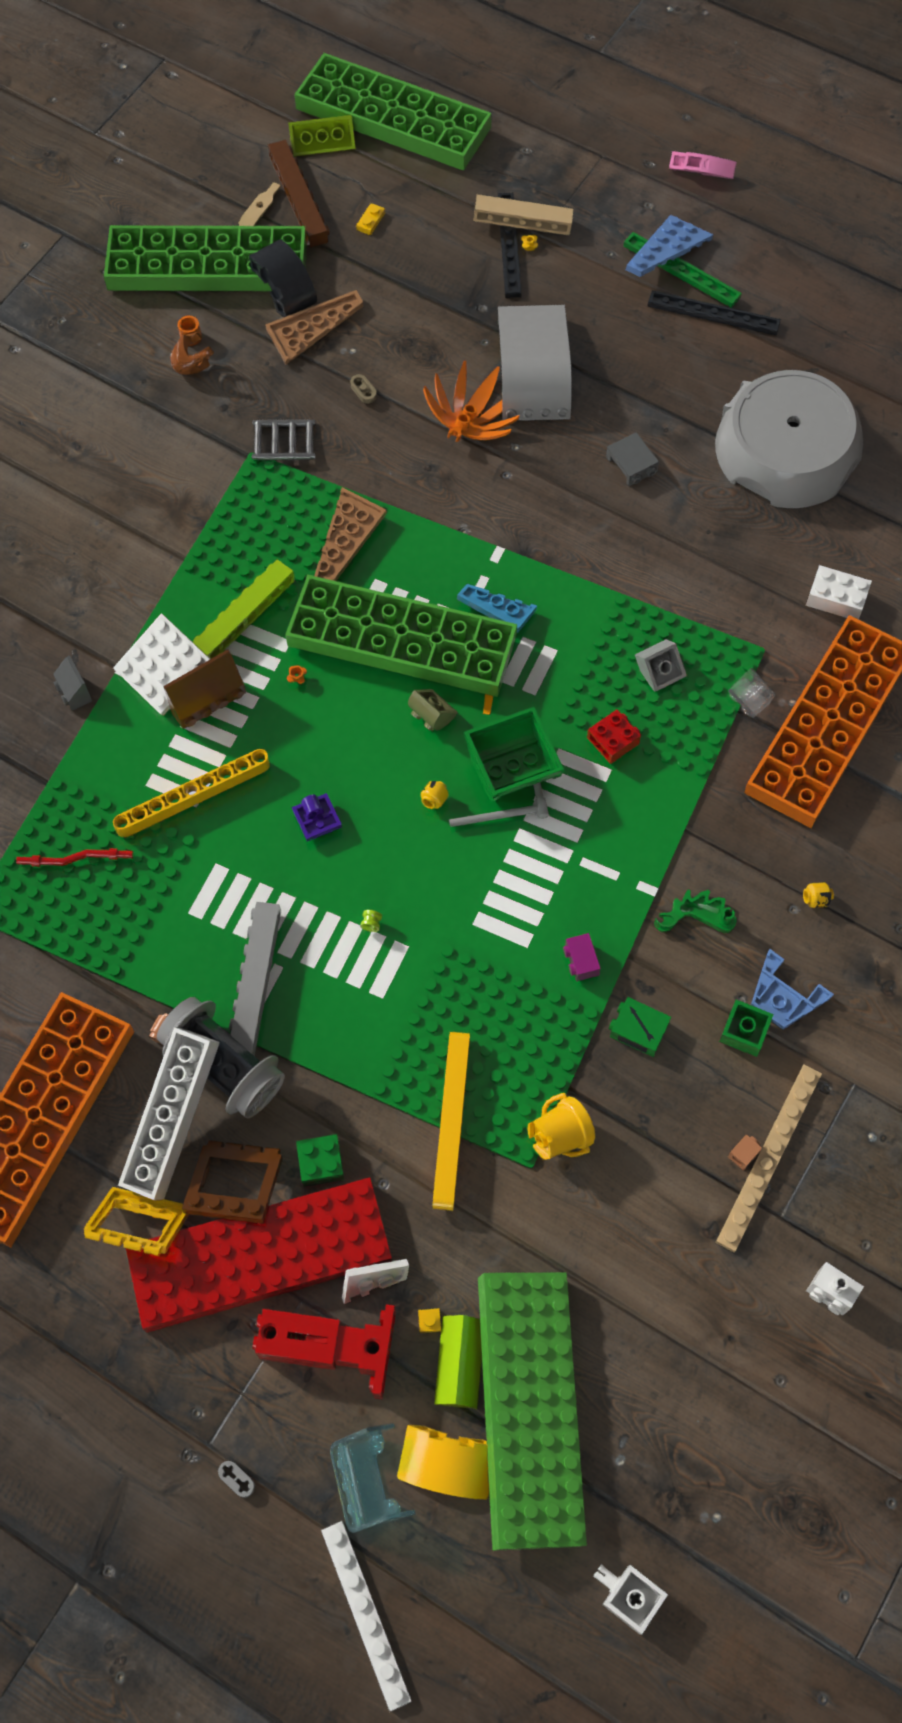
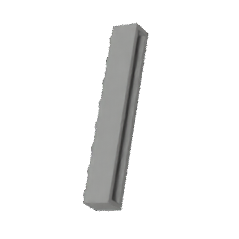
[229,902,281,1056]

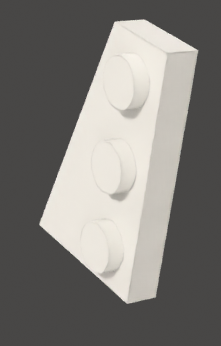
[342,1259,409,1304]

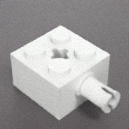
[806,1262,864,1315]
[593,1564,668,1634]

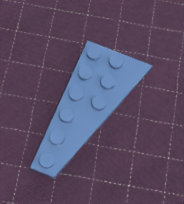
[626,215,713,277]

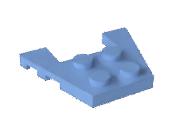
[751,949,834,1030]

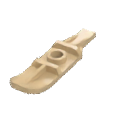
[239,182,281,226]

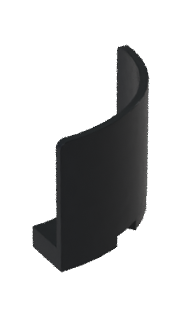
[249,240,317,317]

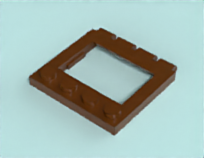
[182,1140,283,1224]

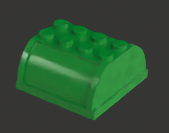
[464,707,564,802]

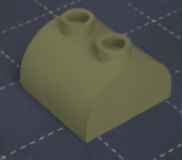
[408,689,458,731]

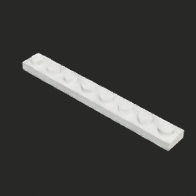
[321,1521,411,1711]

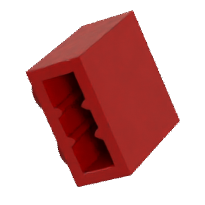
[587,709,641,764]

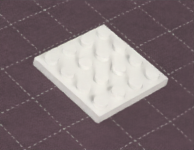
[113,614,210,716]

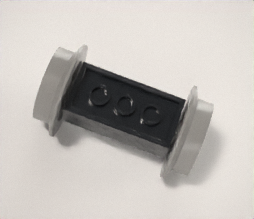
[157,997,285,1118]

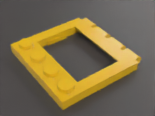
[84,1187,189,1256]

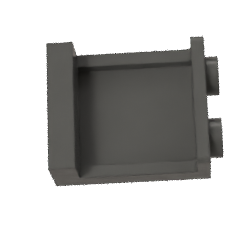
[606,432,659,486]

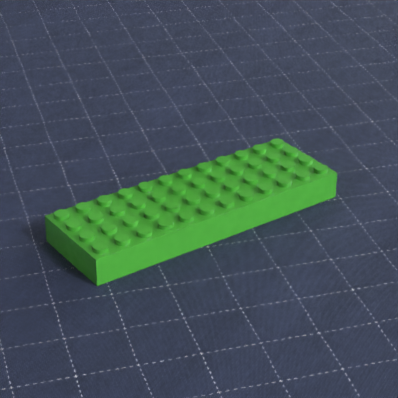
[295,53,492,171]
[104,225,307,291]
[285,575,517,697]
[478,1272,587,1551]

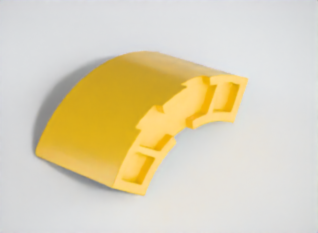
[397,1425,489,1500]

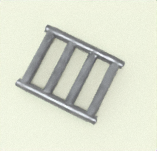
[252,420,316,460]

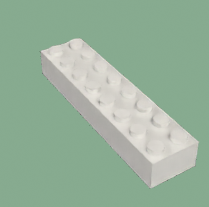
[118,1027,220,1200]

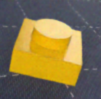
[418,1309,441,1333]

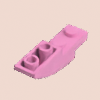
[669,151,737,179]

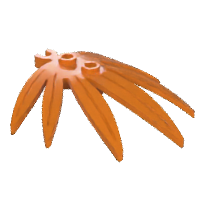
[423,360,520,442]

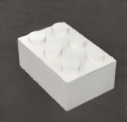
[806,565,872,620]

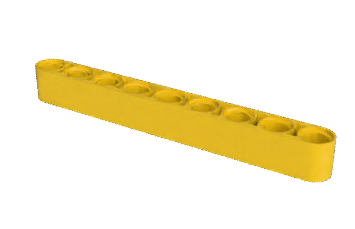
[113,749,270,837]
[432,1032,470,1211]

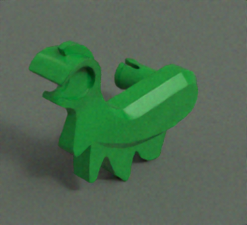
[654,889,737,933]

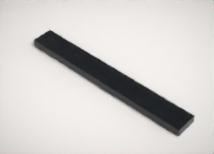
[498,193,522,298]
[647,290,781,336]

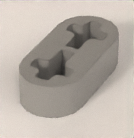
[218,1461,255,1498]

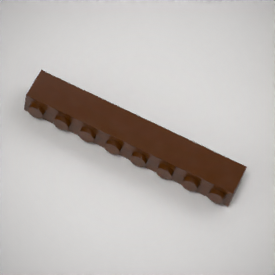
[268,139,330,248]

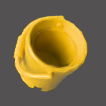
[527,1093,595,1160]

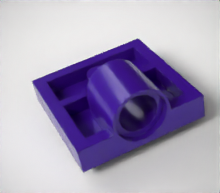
[292,793,342,842]

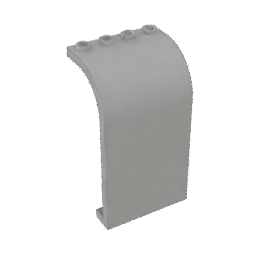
[498,305,571,420]

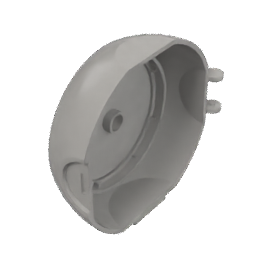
[715,370,863,508]

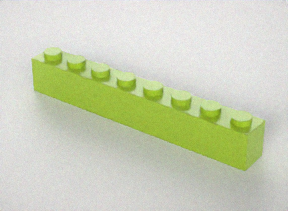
[193,559,295,659]

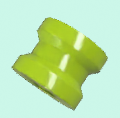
[360,910,382,932]

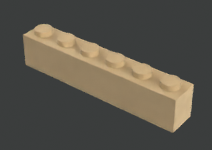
[473,194,573,235]

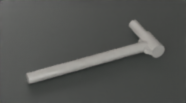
[449,783,549,827]

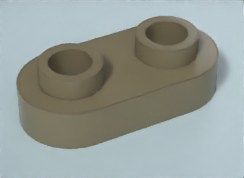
[350,374,377,404]

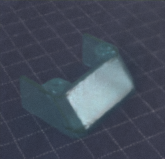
[330,1423,415,1533]

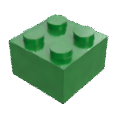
[719,999,774,1057]
[296,1134,344,1187]

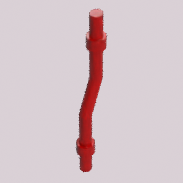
[16,848,134,867]

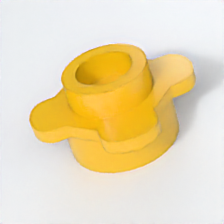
[521,235,538,251]

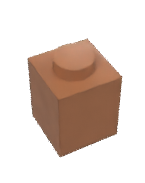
[728,1134,762,1171]

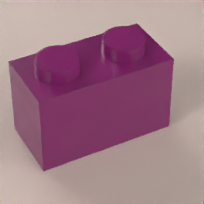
[563,933,600,982]

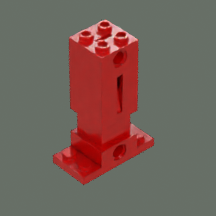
[252,1304,396,1400]

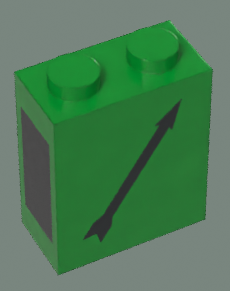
[608,997,671,1057]

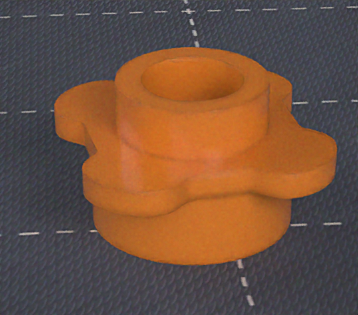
[287,665,307,684]

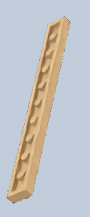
[715,1064,822,1253]

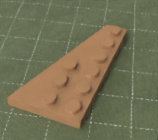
[265,290,363,365]
[314,487,387,581]

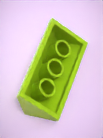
[288,115,356,157]
[434,1315,482,1409]

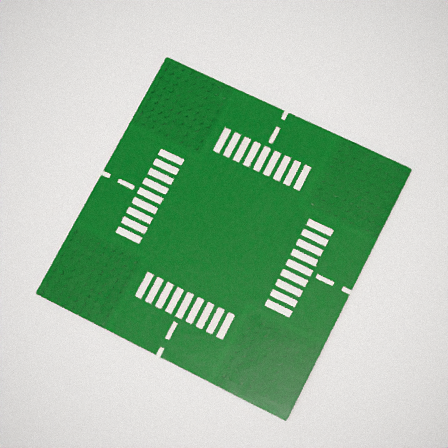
[0,452,765,1168]

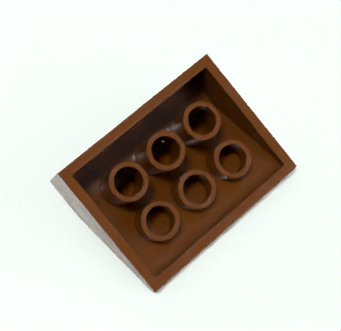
[163,649,246,729]

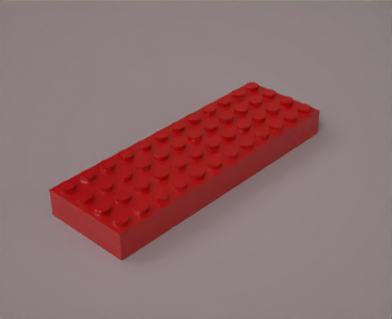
[126,1177,392,1333]

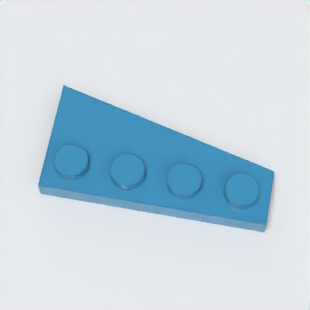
[457,584,537,633]

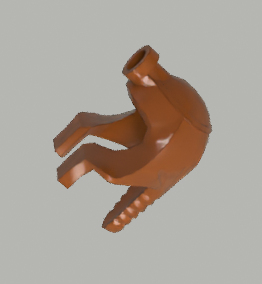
[170,331,214,375]

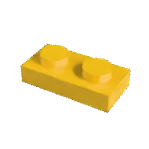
[356,203,385,235]

